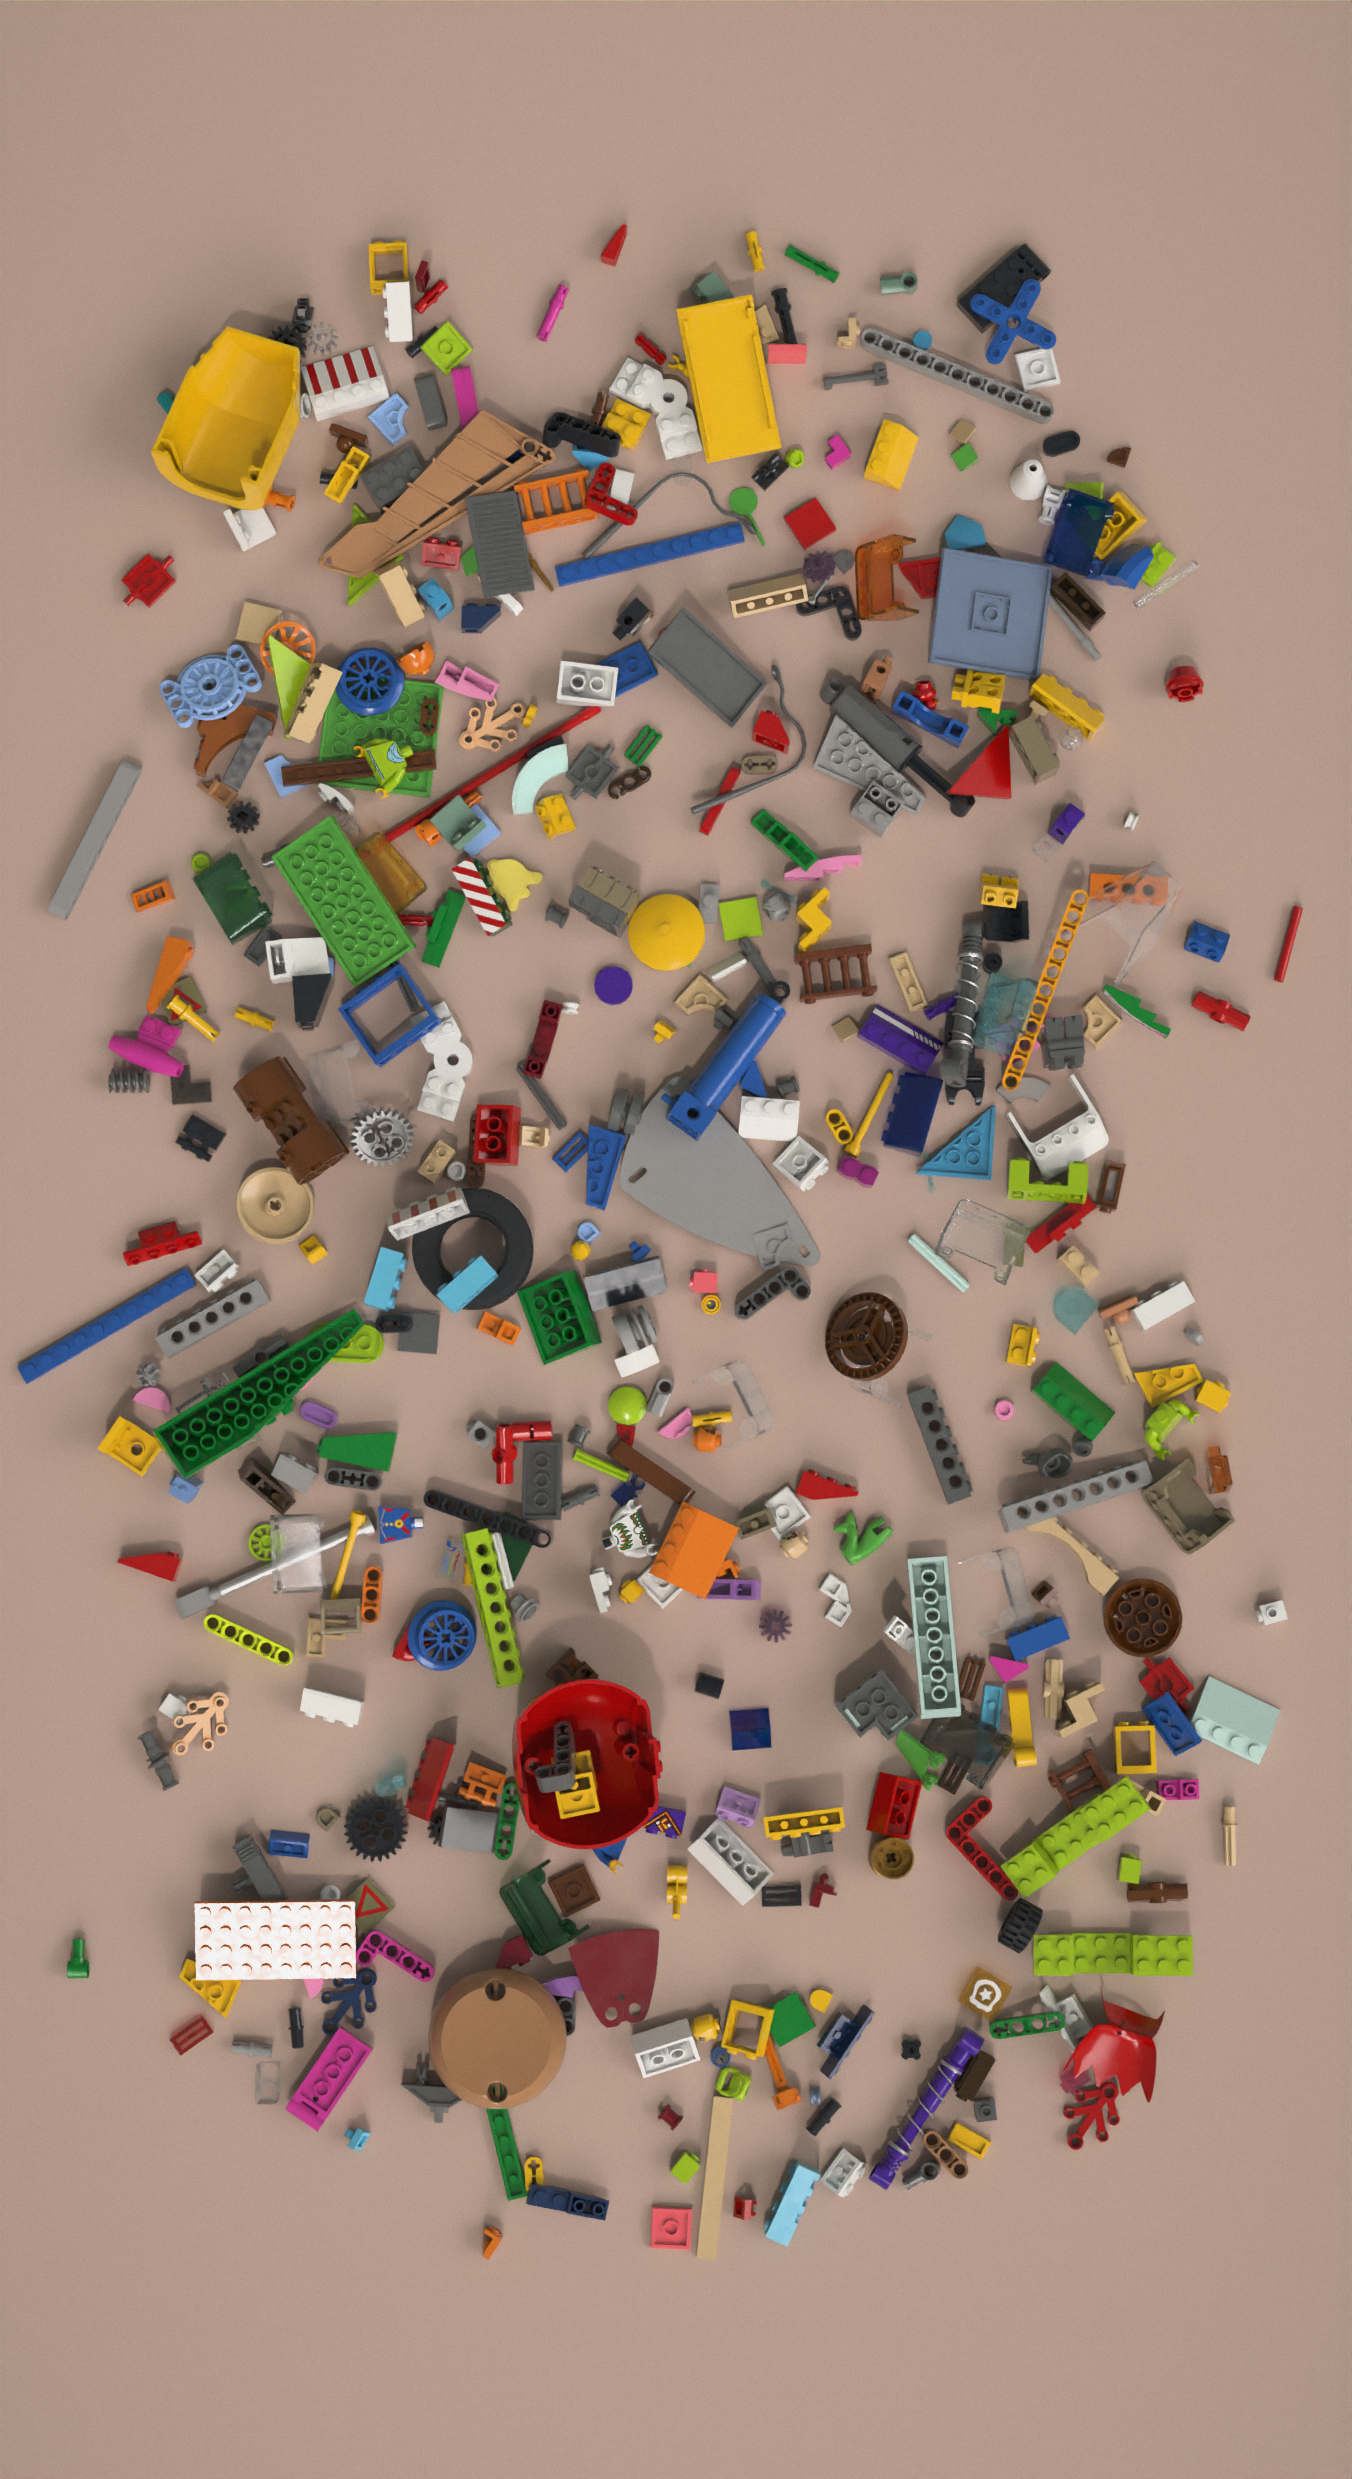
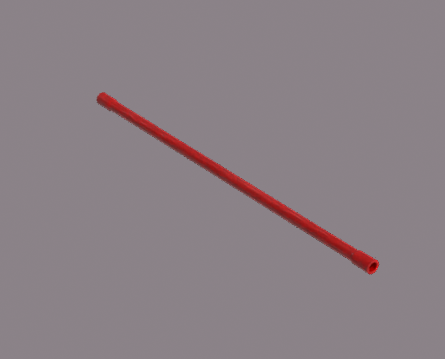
[357,706,601,860]

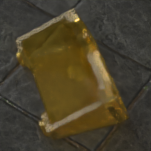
[355,832,427,916]

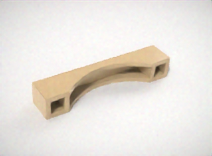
[1017,1502,1119,1596]

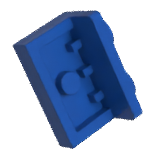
[1184,921,1230,963]

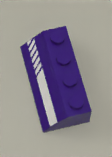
[858,1004,944,1076]

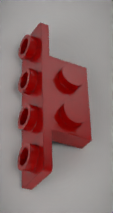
[1025,1195,1096,1254]
[123,1221,202,1266]

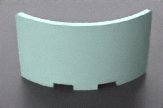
[512,744,569,815]

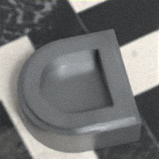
[831,550,855,575]

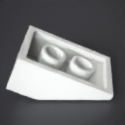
[556,661,618,706]

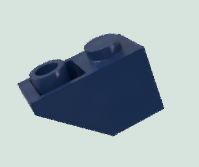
[461,603,501,634]

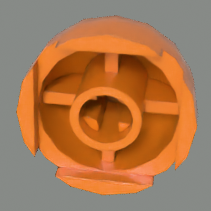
[396,640,435,676]

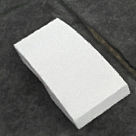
[607,469,634,511]
[318,783,355,814]
[614,1343,660,1377]

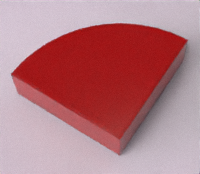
[616,1424,636,1446]

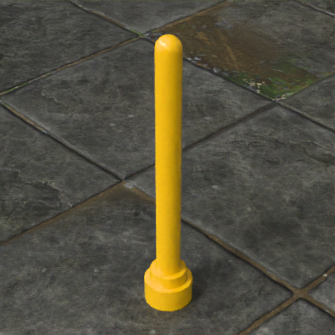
[844,1072,893,1158]
[330,1510,366,1600]

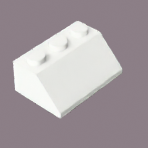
[738,1096,800,1142]
[300,1687,365,1728]
[630,2018,700,2078]

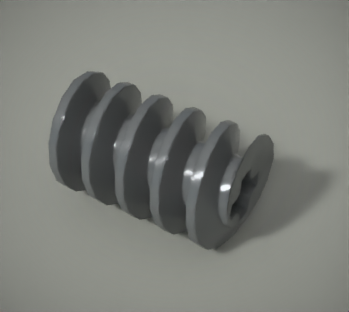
[109,1069,150,1093]

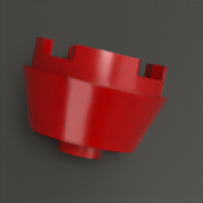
[1165,666,1204,702]

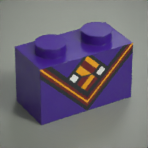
[642,1806,686,1839]

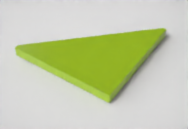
[348,504,404,607]
[266,635,311,739]

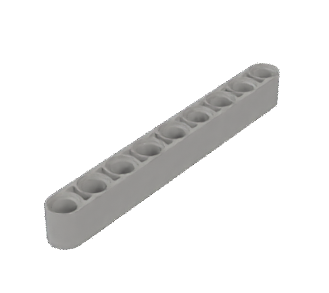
[48,759,142,920]

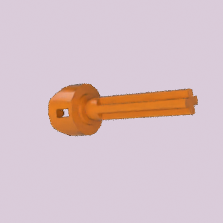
[414,791,482,847]
[758,2035,801,2110]

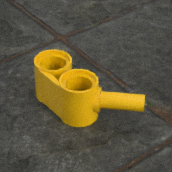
[667,1865,687,1919]

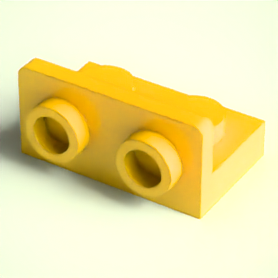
[1006,1324,1040,1367]

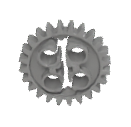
[350,1107,414,1167]

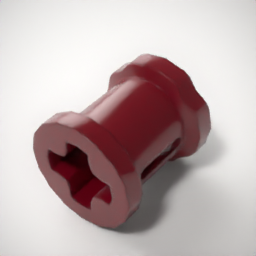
[657,2104,684,2131]

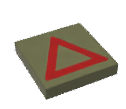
[161,976,207,1026]
[347,1878,394,1935]

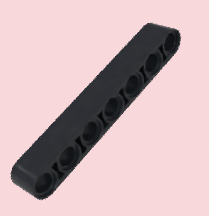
[423,1489,554,1548]

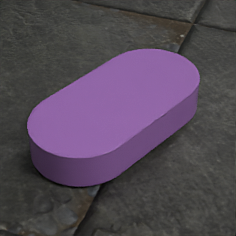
[300,1401,338,1429]

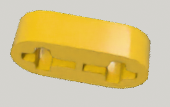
[525,2156,544,2192]

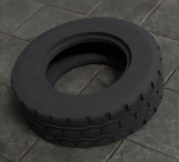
[412,1188,534,1310]

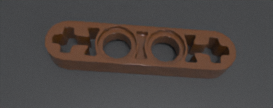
[467,1113,486,1188]

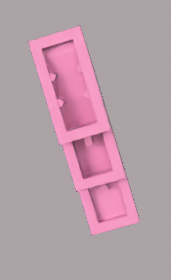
[784,855,862,881]

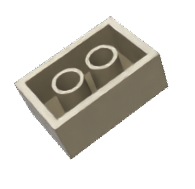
[1009,716,1060,785]

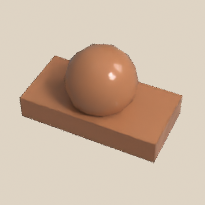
[1097,1295,1139,1325]

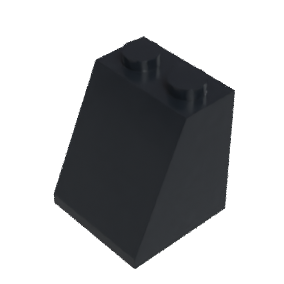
[292,973,334,1031]

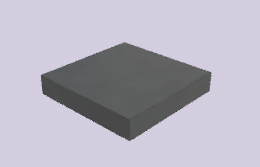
[397,1312,440,1354]

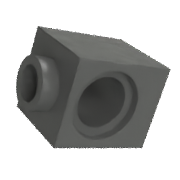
[973,2097,997,2123]

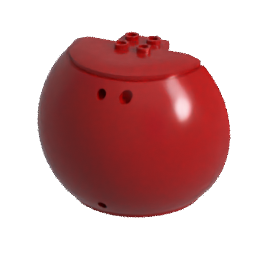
[512,1679,663,1849]

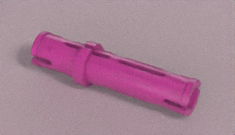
[536,284,570,342]

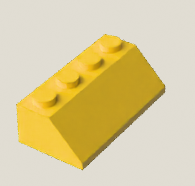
[1028,673,1105,741]

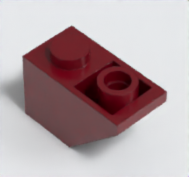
[495,1934,533,1969]

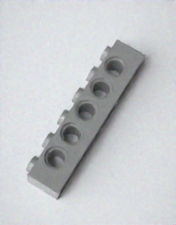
[155,1279,270,1359]

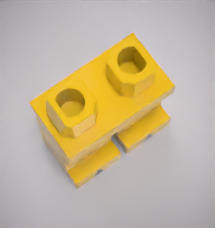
[952,670,1006,714]
[979,873,1019,908]

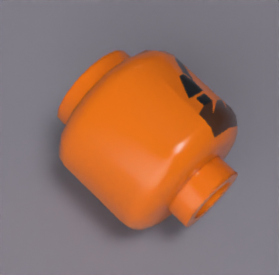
[693,1426,722,1453]

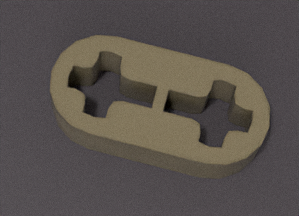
[741,755,778,775]

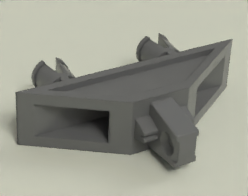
[401,2063,462,2123]

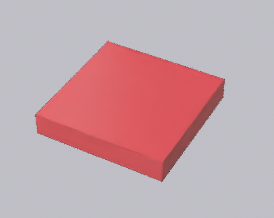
[767,344,807,364]
[650,2206,692,2250]

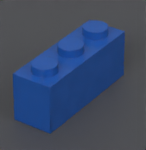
[1005,1615,1070,1661]

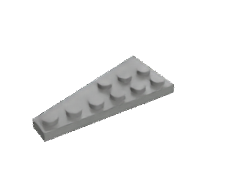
[813,714,926,815]

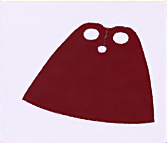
[568,1929,659,2028]

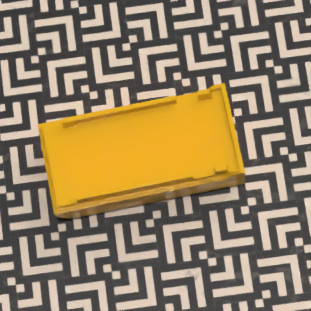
[675,294,781,463]

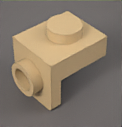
[837,318,860,349]
[518,1126,550,1148]

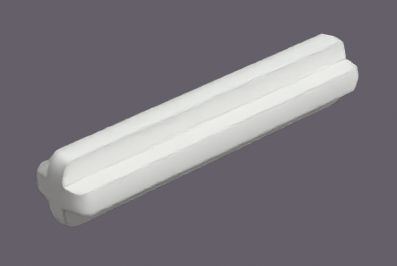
[492,1532,514,1590]

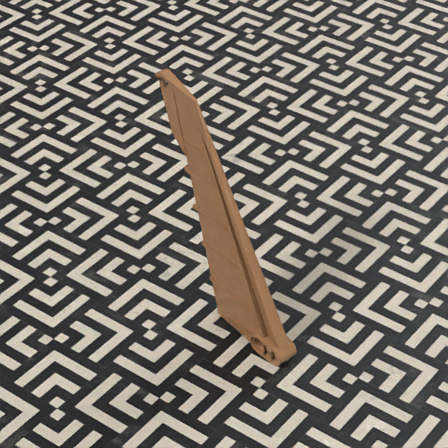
[318,409,555,578]

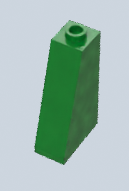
[317,1432,398,1472]

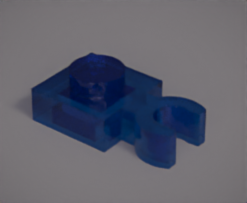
[610,1475,646,1507]

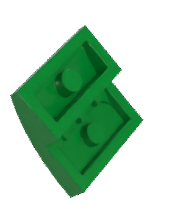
[762,1991,816,2047]

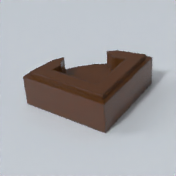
[1107,447,1131,468]

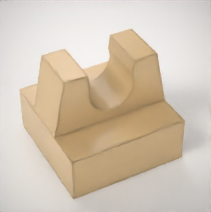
[1029,700,1049,720]

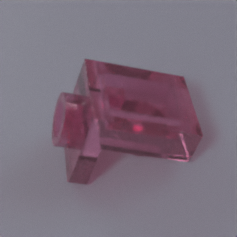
[1059,2066,1091,2096]

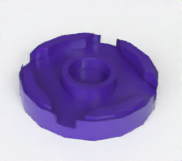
[594,966,633,1005]

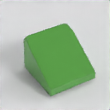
[951,443,978,472]

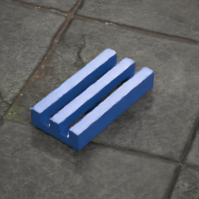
[552,1131,588,1172]

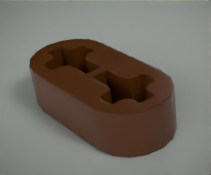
[420,699,439,736]

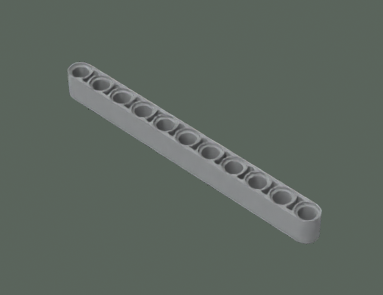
[860,328,1054,425]

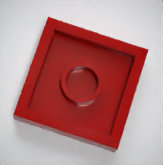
[784,498,837,551]

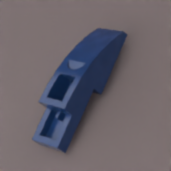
[526,2183,609,2221]

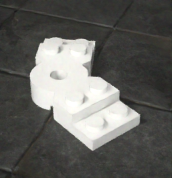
[609,358,702,460]
[410,1001,473,1122]

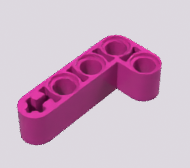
[356,1930,435,1982]

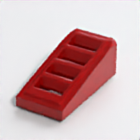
[601,224,627,267]

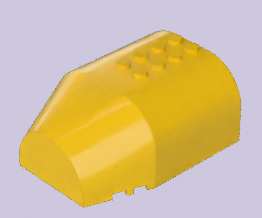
[151,326,300,510]

